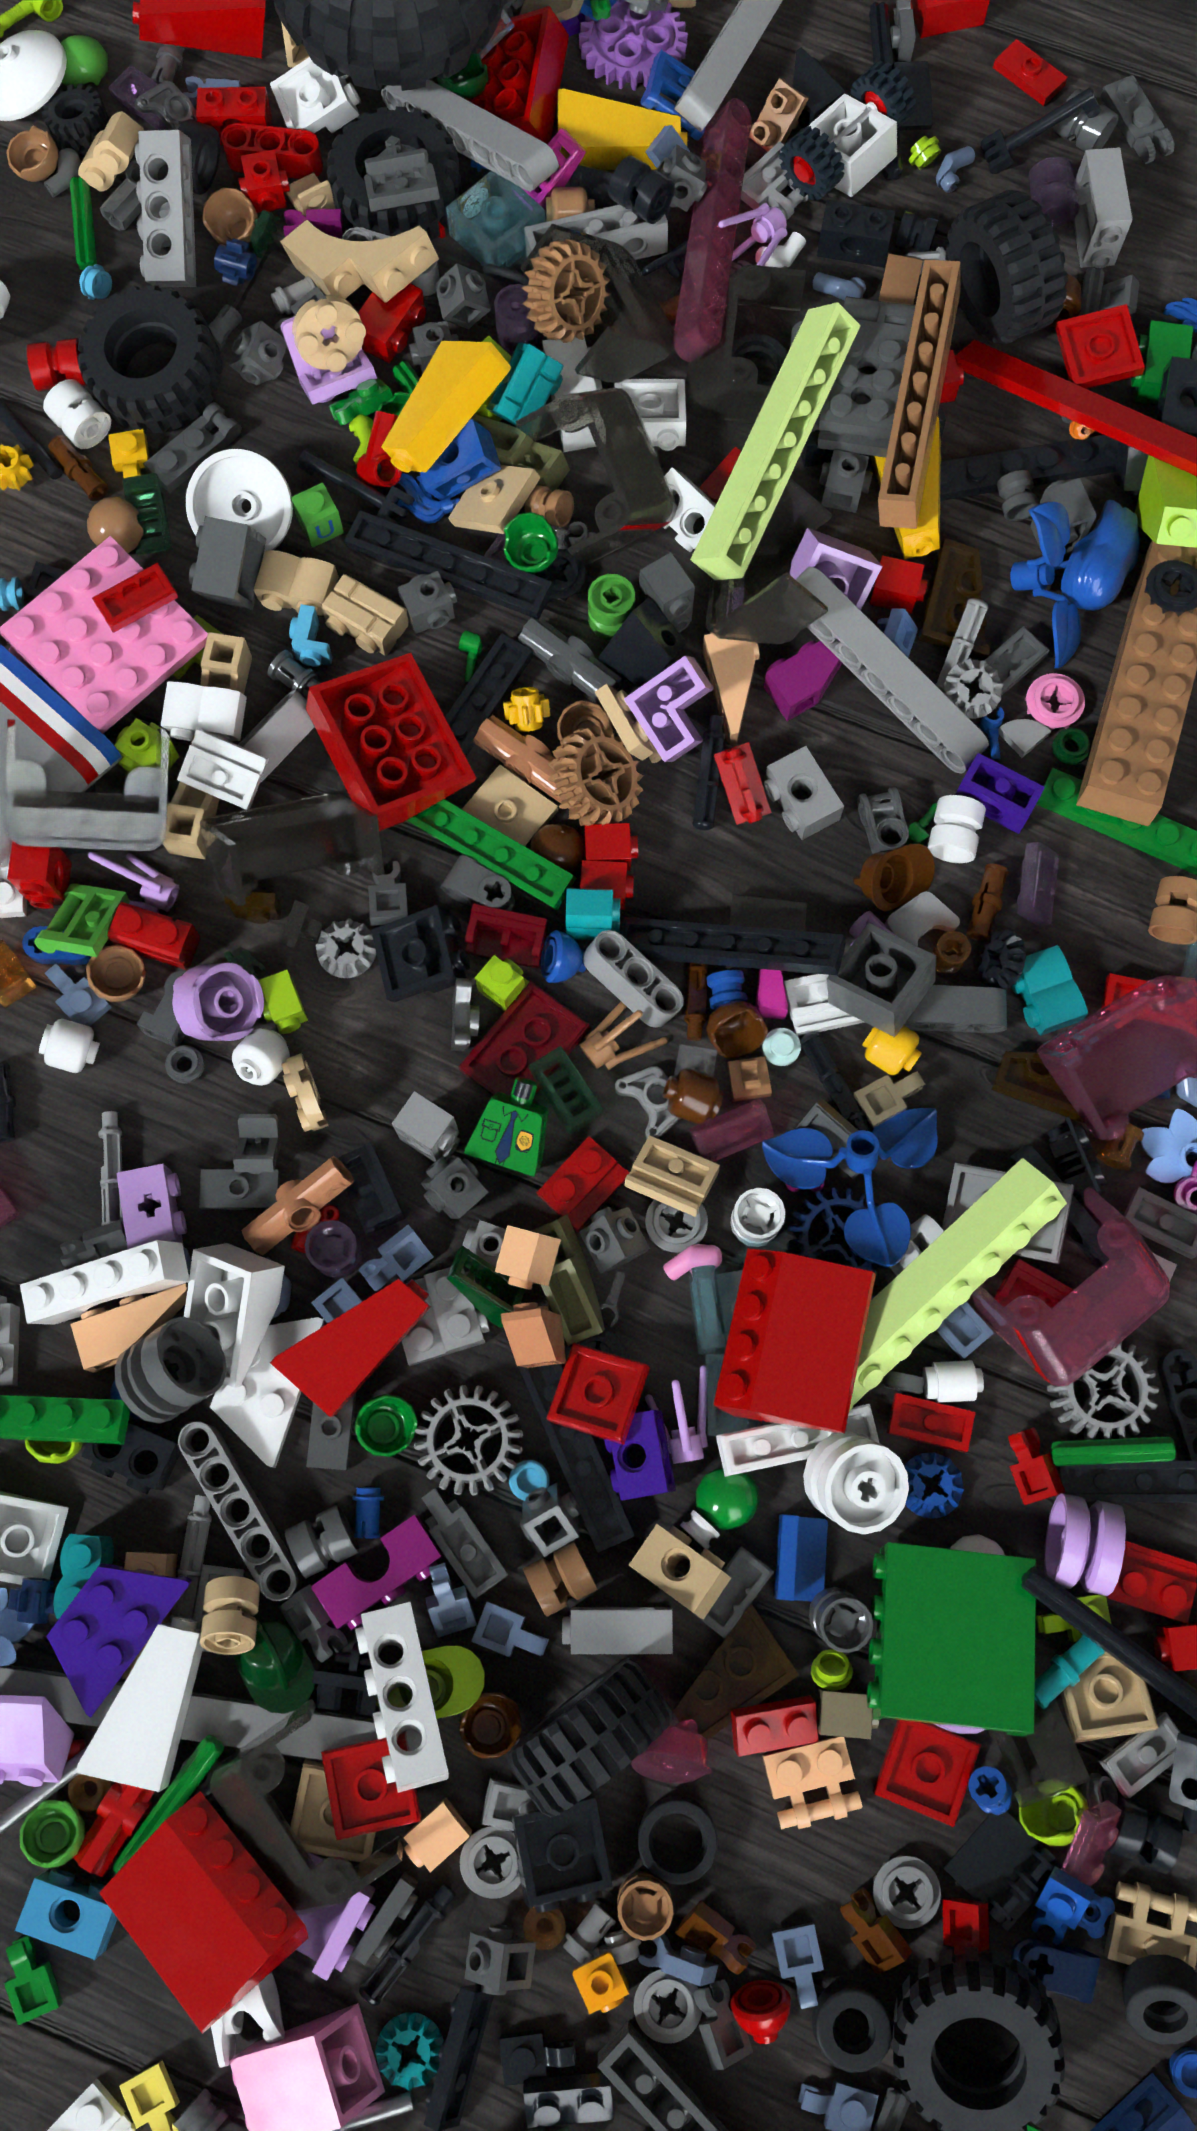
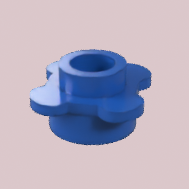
[1078,1884,1115,1939]

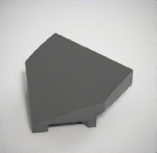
[364,135,440,212]

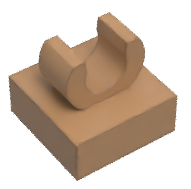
[727,1056,772,1102]

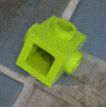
[114,718,180,784]

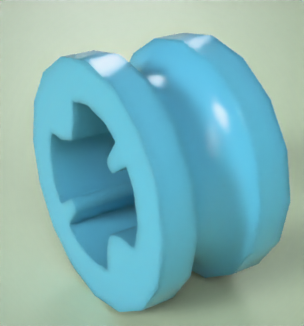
[0,577,24,611]

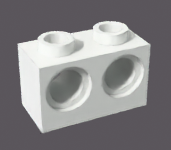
[645,468,716,552]

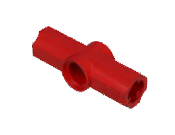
[73,1760,176,1877]

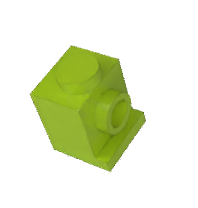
[475,955,529,1011]
[258,970,308,1034]

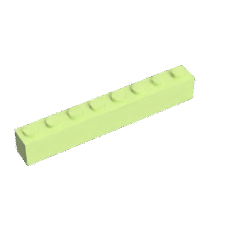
[690,302,861,580]
[849,1158,1067,1412]

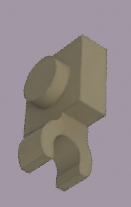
[853,1071,925,1129]

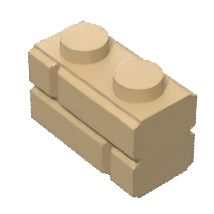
[321,574,409,656]

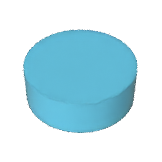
[509,1460,550,1501]

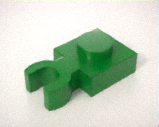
[329,379,393,426]

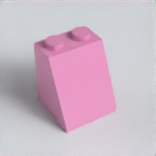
[229,2003,385,2131]

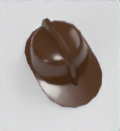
[853,843,935,911]

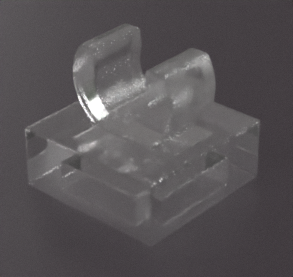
[674,1044,717,1077]

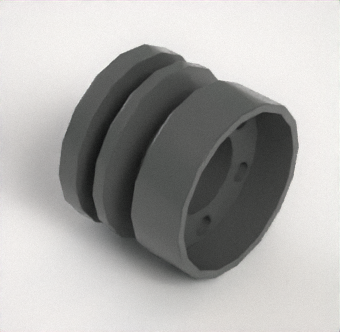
[115,1317,227,1423]

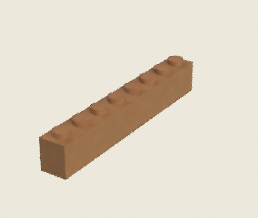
[878,260,960,529]

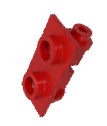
[713,742,772,825]

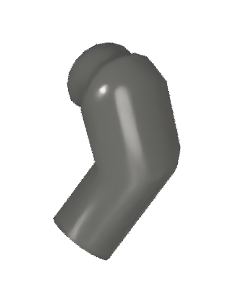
[44,148,81,198]

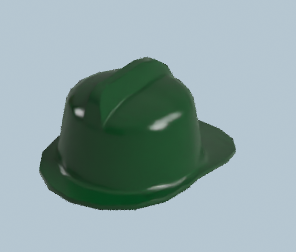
[233,1620,315,1714]

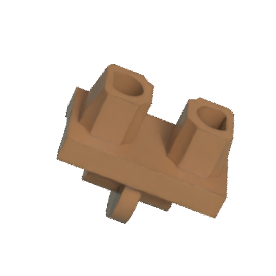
[748,78,809,152]

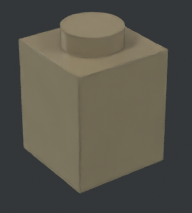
[817,1688,879,1739]

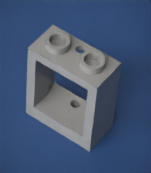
[1069,147,1133,268]
[562,1607,673,1654]

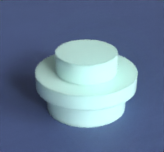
[762,1028,801,1066]

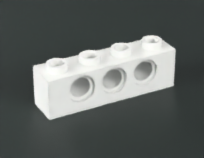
[355,1602,449,1793]

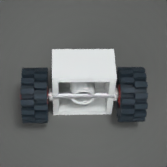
[779,61,916,200]

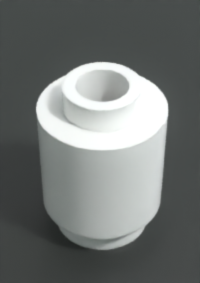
[922,1360,984,1403]

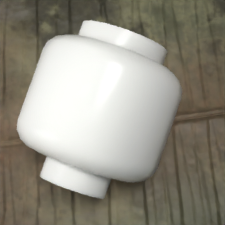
[39,1019,100,1073]
[232,1028,290,1086]

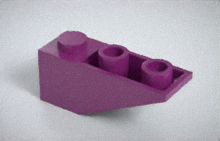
[764,640,842,722]

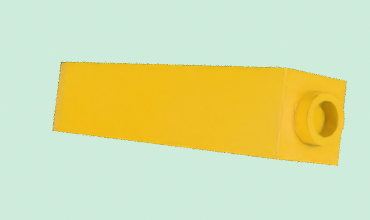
[558,89,687,170]
[381,341,511,473]
[870,416,941,559]

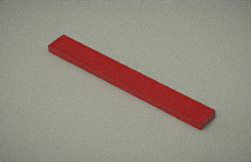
[955,340,1197,476]

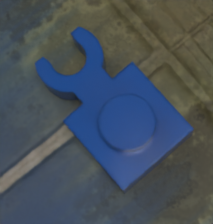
[1031,1867,1095,1945]

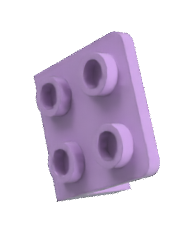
[281,316,377,405]
[279,1851,376,1981]

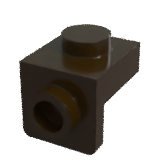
[224,871,282,924]

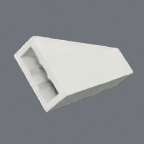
[76,1617,203,1792]

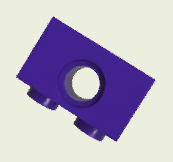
[955,753,1045,834]
[604,1410,676,1501]

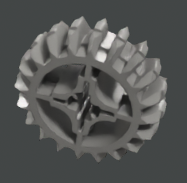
[1047,1334,1159,1440]
[414,1385,523,1496]

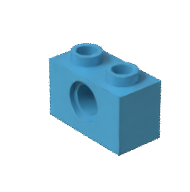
[15,1868,117,1960]

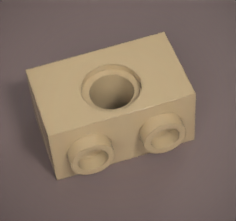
[629,1524,731,1620]

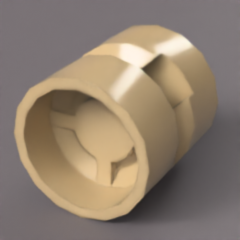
[200,1576,260,1655]

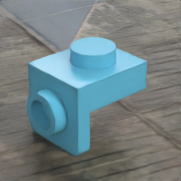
[289,604,333,667]

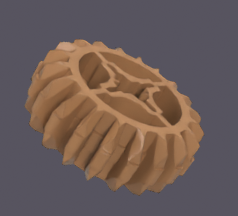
[522,239,611,343]
[548,726,644,826]

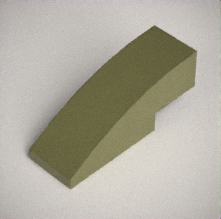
[470,414,570,491]
[531,1215,605,1346]

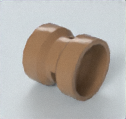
[525,484,574,527]

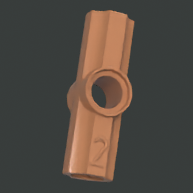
[474,715,562,803]
[241,1155,354,1256]

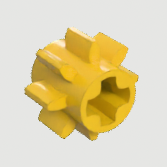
[0,444,34,491]
[503,687,551,732]

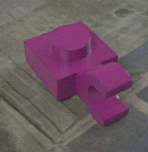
[283,208,345,239]

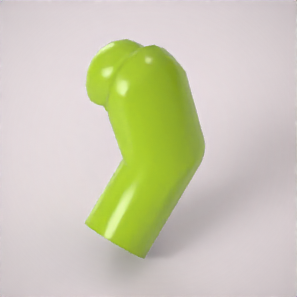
[349,414,373,464]

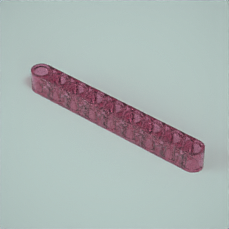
[673,98,751,362]

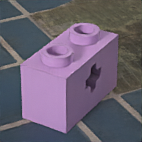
[116,1164,187,1249]

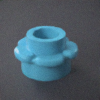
[79,264,112,300]

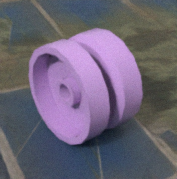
[1044,1493,1126,1596]

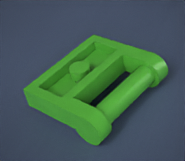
[34,884,130,957]

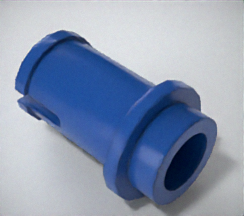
[352,1487,385,1539]

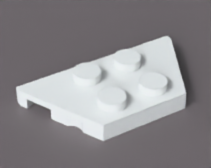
[210,1317,326,1468]

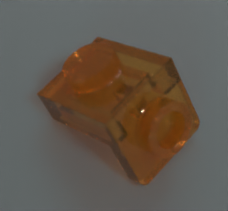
[0,939,37,1008]

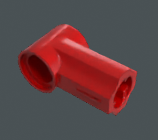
[356,411,402,487]

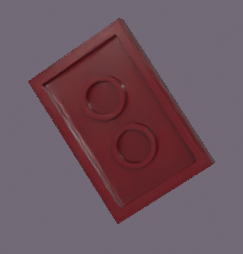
[458,981,590,1096]

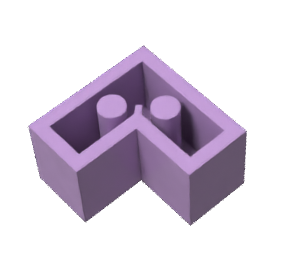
[624,656,714,762]

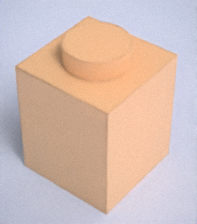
[495,1225,561,1290]
[403,1797,473,1872]

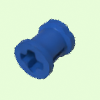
[968,1766,1013,1815]

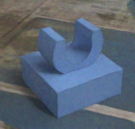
[877,608,918,658]

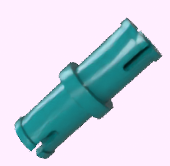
[1034,1635,1105,1709]

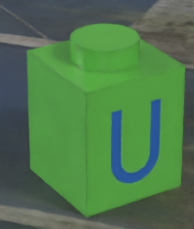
[291,483,344,548]

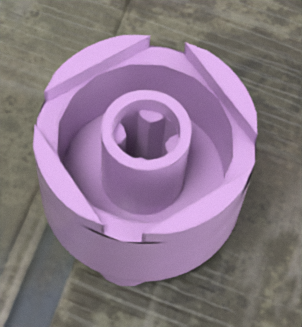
[172,963,264,1041]

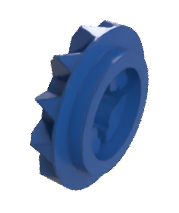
[904,1452,964,1518]

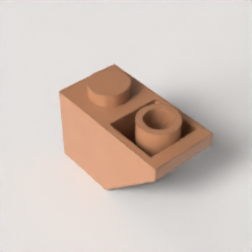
[501,1302,566,1368]

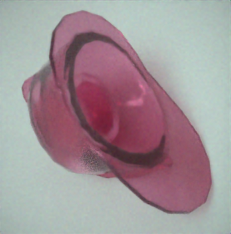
[631,1719,712,1783]

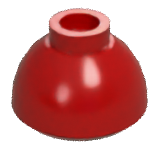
[731,1980,791,2044]

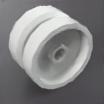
[803,1431,909,1534]

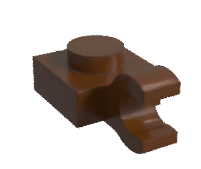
[840,1887,912,1975]
[675,1900,756,1975]

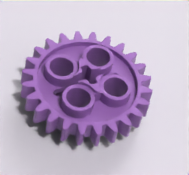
[579,0,688,91]

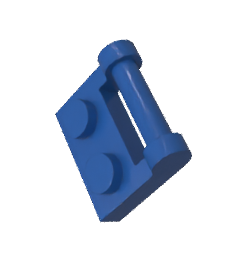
[640,49,708,141]

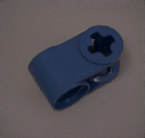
[1011,1937,1101,2004]

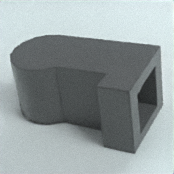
[137,971,186,1048]

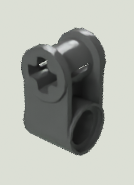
[857,787,909,854]
[441,855,515,911]

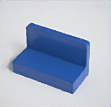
[774,1515,828,1602]

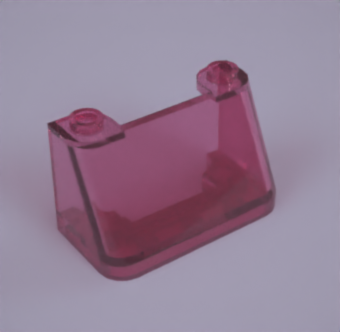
[1037,975,1197,1140]

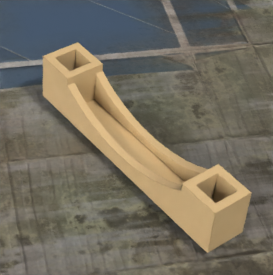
[159,632,252,859]

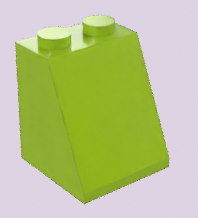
[1135,455,1197,548]

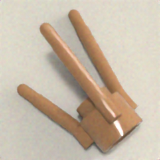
[579,1001,668,1070]

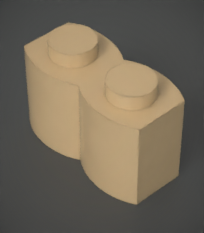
[78,111,144,192]
[253,550,339,616]

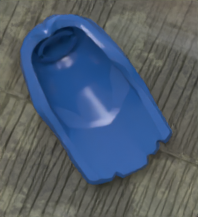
[1061,500,1141,611]

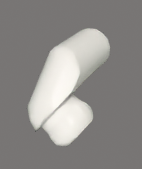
[755,232,806,270]

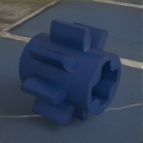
[214,238,257,286]
[8,1577,55,1624]

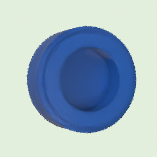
[1168,2047,1197,2098]

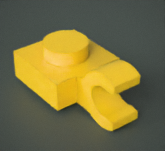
[108,429,150,492]

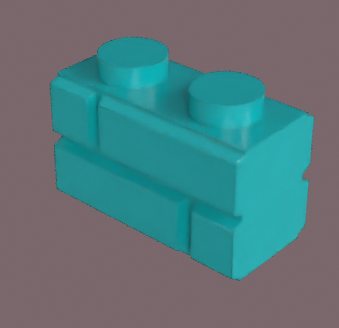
[487,342,564,432]

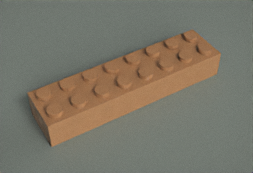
[1076,540,1197,827]

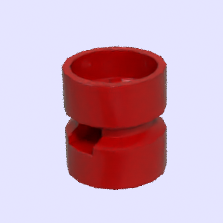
[26,338,87,392]

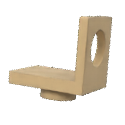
[286,173,335,217]

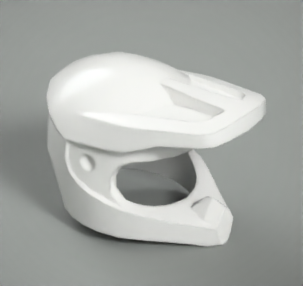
[211,1972,285,2068]

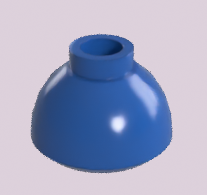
[540,930,586,983]

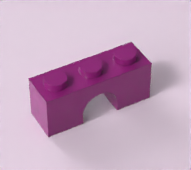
[310,1515,444,1630]

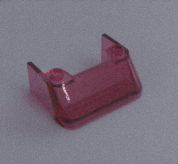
[972,1186,1170,1386]

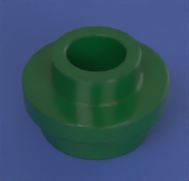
[1052,728,1090,765]

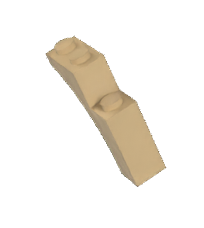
[280,220,439,303]

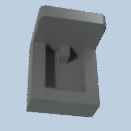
[233,1114,281,1174]

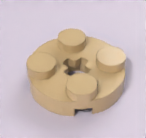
[292,295,366,372]
[281,1053,329,1132]

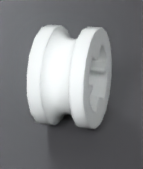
[680,1510,720,1550]

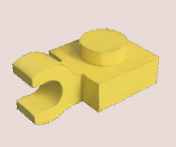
[119,2060,180,2131]

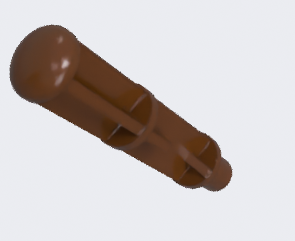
[684,963,710,1041]

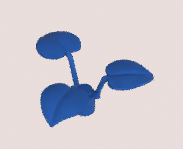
[1010,502,1100,668]
[762,1108,938,1267]

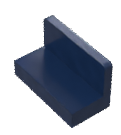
[1090,2073,1196,2131]

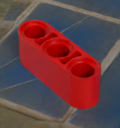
[221,123,323,179]

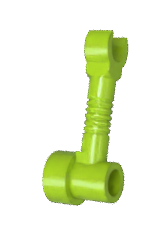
[0,0,63,38]

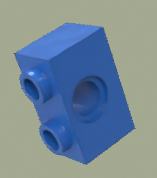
[419,419,502,501]

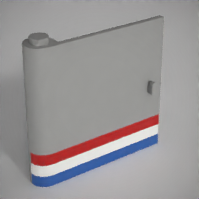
[0,644,122,864]

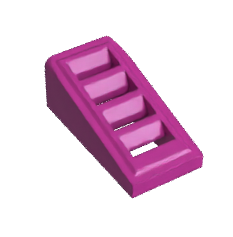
[515,128,586,211]
[755,969,788,1020]

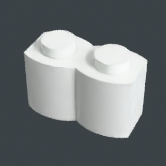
[161,681,247,741]

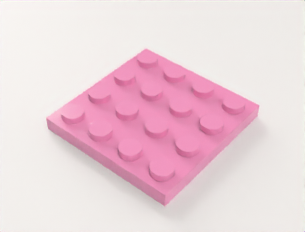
[0,536,208,734]

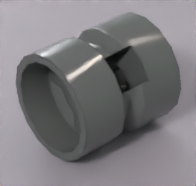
[1053,89,1119,152]
[285,1504,359,1578]
[808,1587,873,1653]

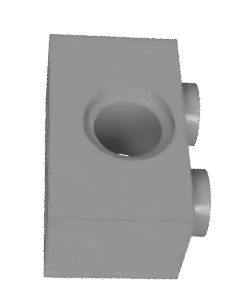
[763,746,844,840]
[392,1091,460,1162]

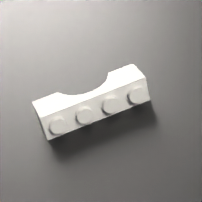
[20,1240,190,1325]

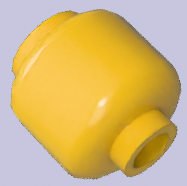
[862,1025,922,1075]

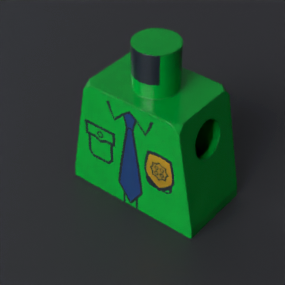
[464,1077,549,1177]

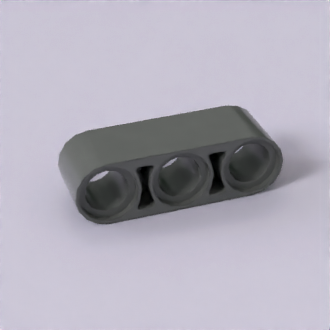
[904,985,1007,1033]

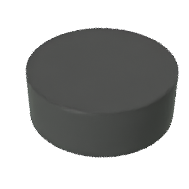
[883,1371,925,1394]

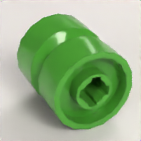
[588,574,635,640]

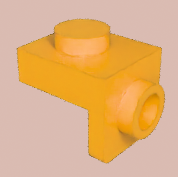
[573,1951,629,2014]

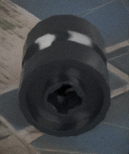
[608,155,675,224]
[1104,1797,1183,1875]

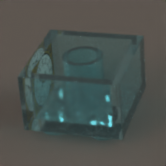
[446,171,545,268]

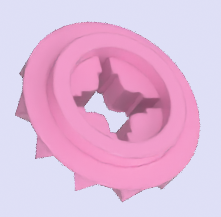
[1025,673,1085,731]

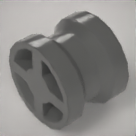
[173,2088,229,2131]

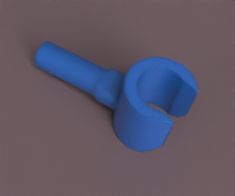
[979,707,1004,761]

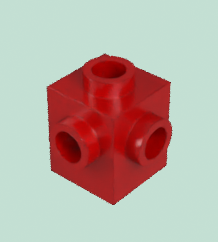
[238,150,290,213]

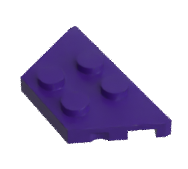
[47,1563,192,1718]

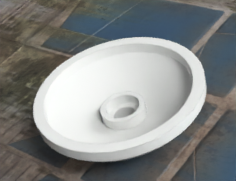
[0,30,67,121]
[186,449,293,557]

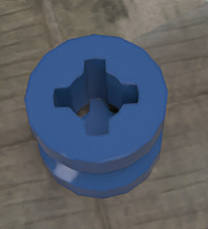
[706,970,748,1010]

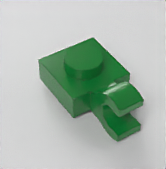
[4,1935,63,2025]

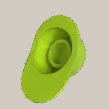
[388,1646,485,1719]

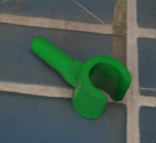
[459,630,483,684]
[906,803,937,845]

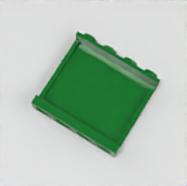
[867,1542,1036,1737]

